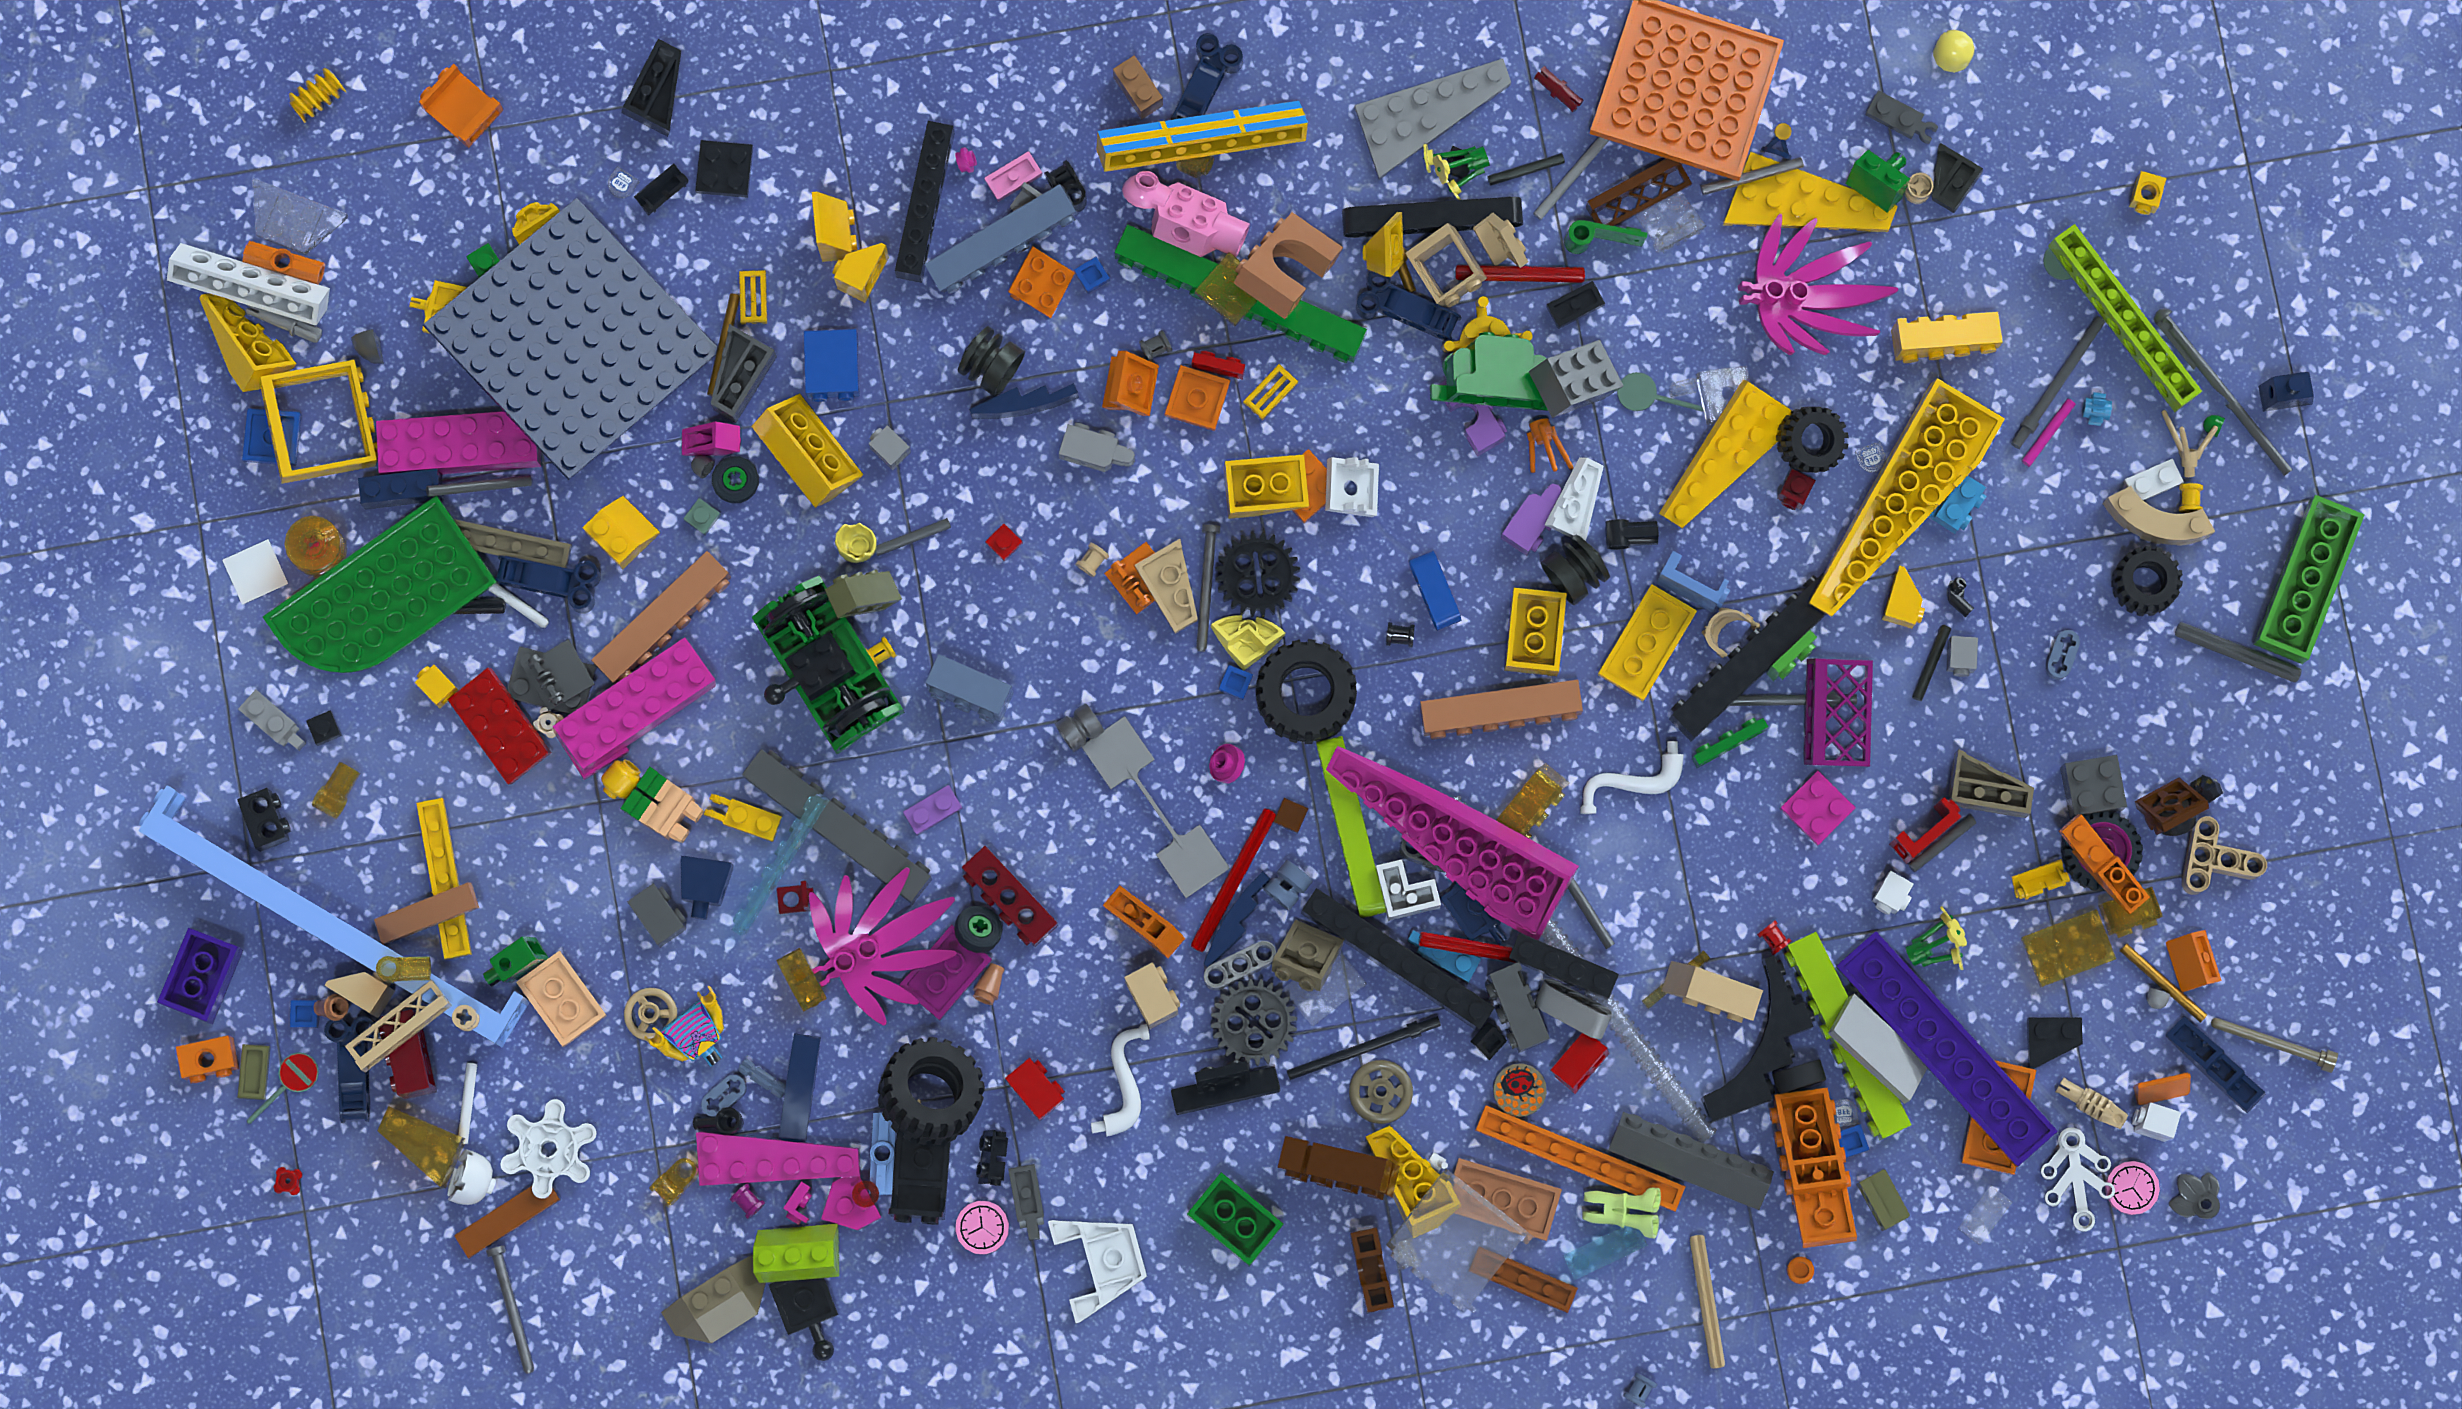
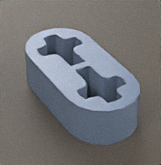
[2046,630,2080,680]
[701,1075,747,1117]

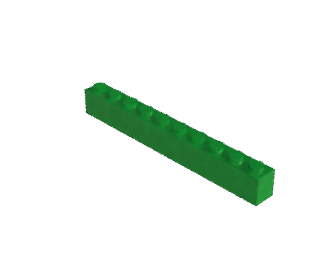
[1114,224,1367,363]

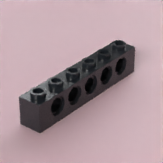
[895,121,955,283]

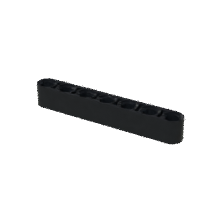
[1342,197,1523,238]

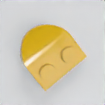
[512,202,560,245]

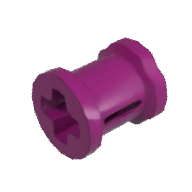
[730,1183,765,1219]

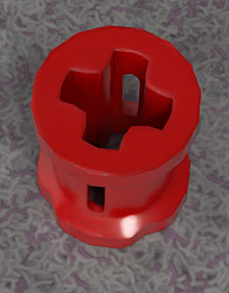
[1757,920,1792,955]

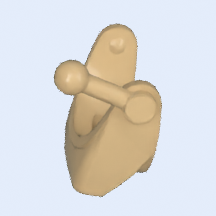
[1701,608,1760,658]

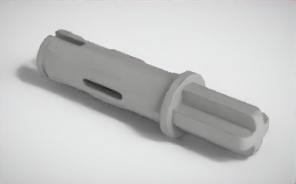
[246,305,322,343]

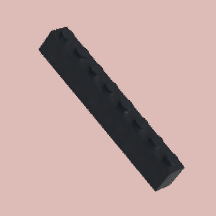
[1669,573,1827,742]
[1301,888,1495,1032]

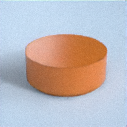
[1786,1257,1814,1284]

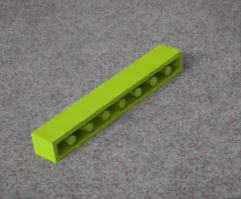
[1784,932,1912,1141]

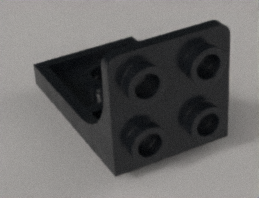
[888,1130,951,1225]

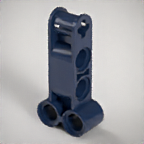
[1171,33,1243,120]
[1356,271,1462,341]
[495,555,601,614]
[324,1016,379,1123]

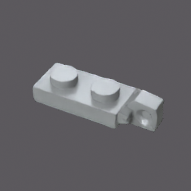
[238,689,306,751]

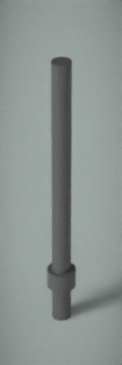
[2011,316,2105,449]
[1730,692,1857,708]

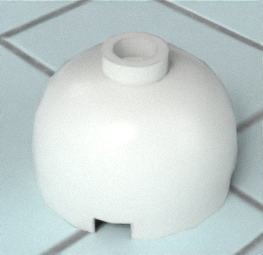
[447,1149,496,1205]

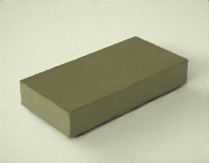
[237,1044,271,1100]

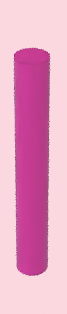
[2022,399,2076,467]

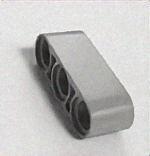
[1204,941,1276,991]
[1535,979,1613,1039]

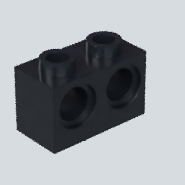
[237,788,291,852]

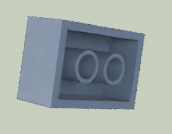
[926,654,1014,724]

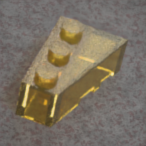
[1496,763,1570,839]
[377,1106,466,1189]

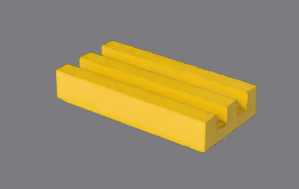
[739,270,767,325]
[1243,364,1298,421]

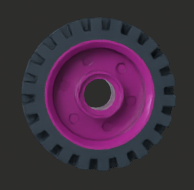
[2061,811,2143,891]

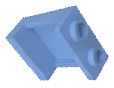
[1657,551,1730,612]

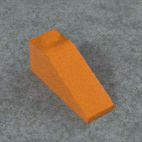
[1103,885,1185,958]

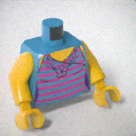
[644,986,724,1067]

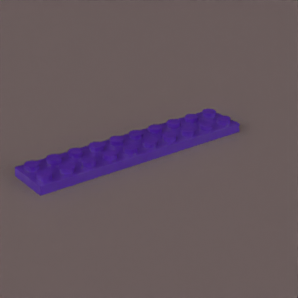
[1836,931,2058,1167]

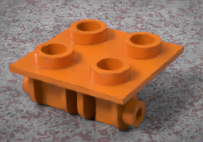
[1008,246,1075,318]
[1104,542,1155,615]

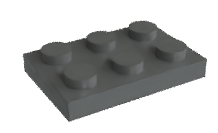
[507,646,597,715]

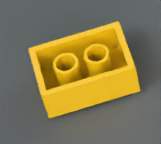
[1504,588,1567,676]

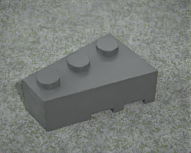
[711,324,777,423]
[1485,962,1550,1053]

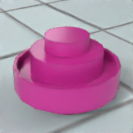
[1209,744,1245,784]

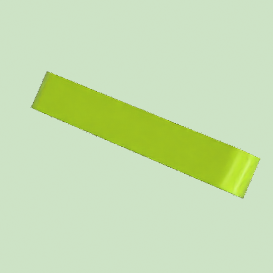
[1316,736,1386,918]

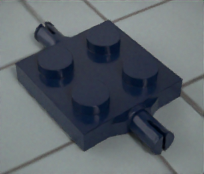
[1440,881,1507,945]

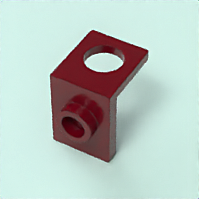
[777,881,814,914]

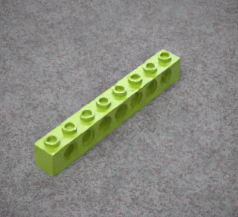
[2048,224,2202,412]

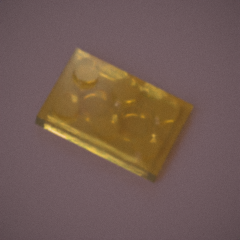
[2021,909,2116,988]

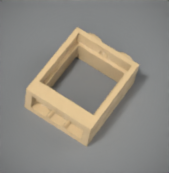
[1405,223,1487,308]

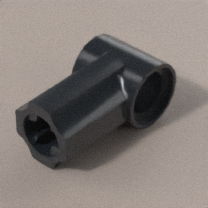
[1605,519,1659,550]

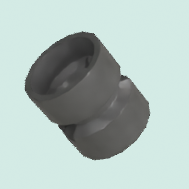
[1055,703,1105,752]

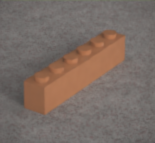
[591,551,731,684]
[1419,680,1583,740]

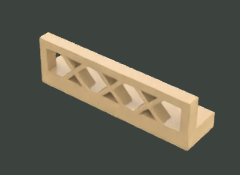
[345,980,452,1072]

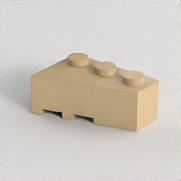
[1662,961,1763,1023]

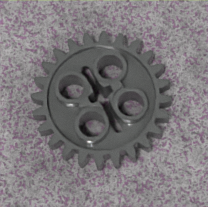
[1211,979,1297,1066]

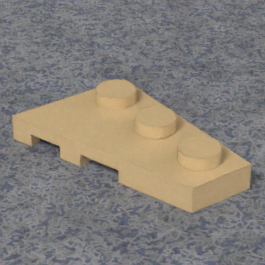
[1134,539,1198,634]

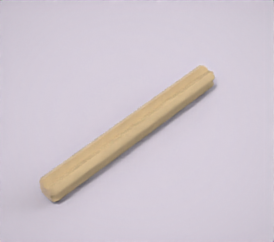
[1690,1235,1725,1369]

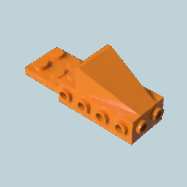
[1769,1088,1857,1248]

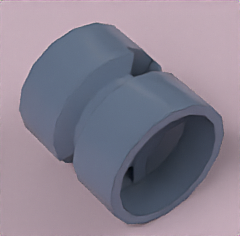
[1263,860,1313,910]

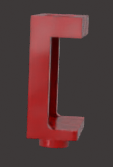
[1889,797,1962,864]

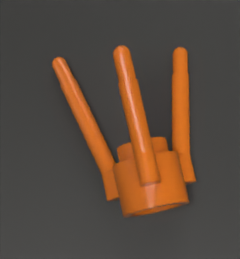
[1527,418,1574,473]

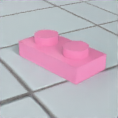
[984,151,1043,202]

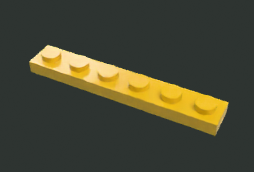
[416,798,472,960]

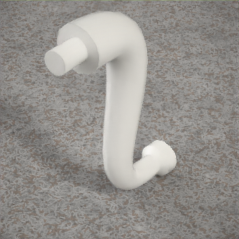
[1580,741,1684,814]
[1091,1024,1150,1137]

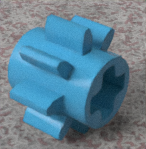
[2082,392,2112,426]

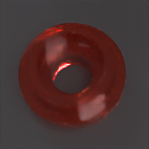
[852,1181,879,1208]

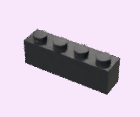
[1509,933,1619,1000]

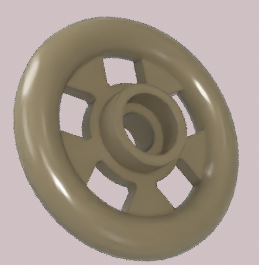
[1349,1060,1413,1124]

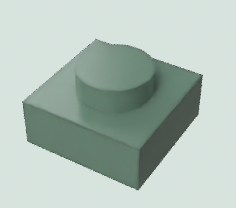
[683,498,721,536]

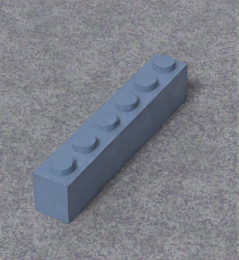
[925,184,1079,294]

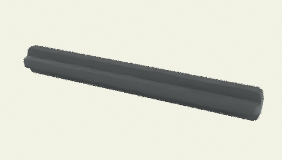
[2175,622,2302,682]

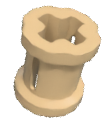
[1075,542,1110,577]
[452,1005,480,1031]

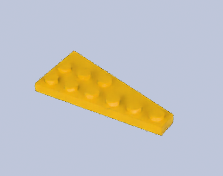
[1659,379,1792,528]

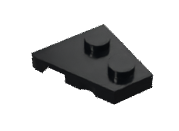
[2027,1017,2083,1069]

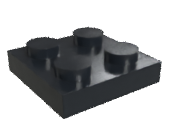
[695,140,753,198]

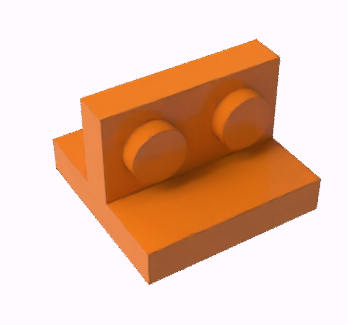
[1102,351,1159,416]

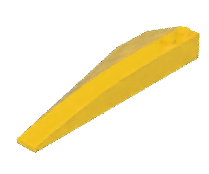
[1809,378,2005,617]

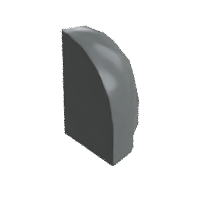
[351,329,384,364]

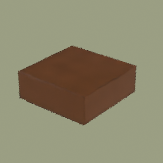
[1273,798,1309,834]

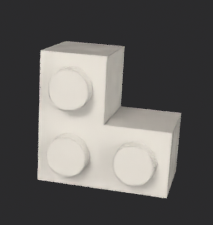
[1376,859,1441,921]

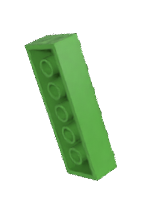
[2253,495,2365,665]

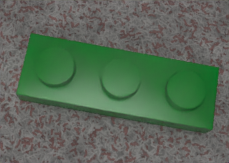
[1692,717,1768,768]

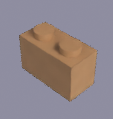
[1113,55,1163,120]

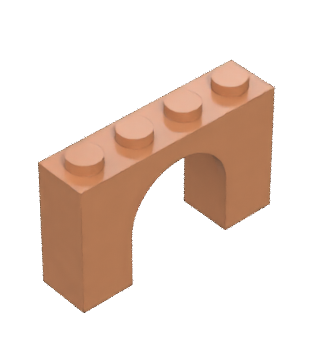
[1234,212,1343,319]

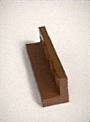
[1586,159,1692,226]

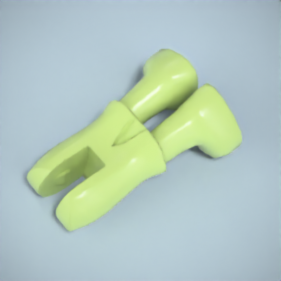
[1582,1187,1661,1239]

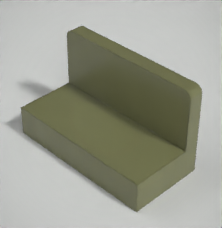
[1856,1169,1910,1231]

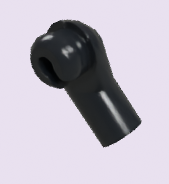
[1948,577,1974,618]

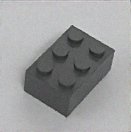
[1528,340,1623,418]

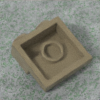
[1272,920,1344,991]

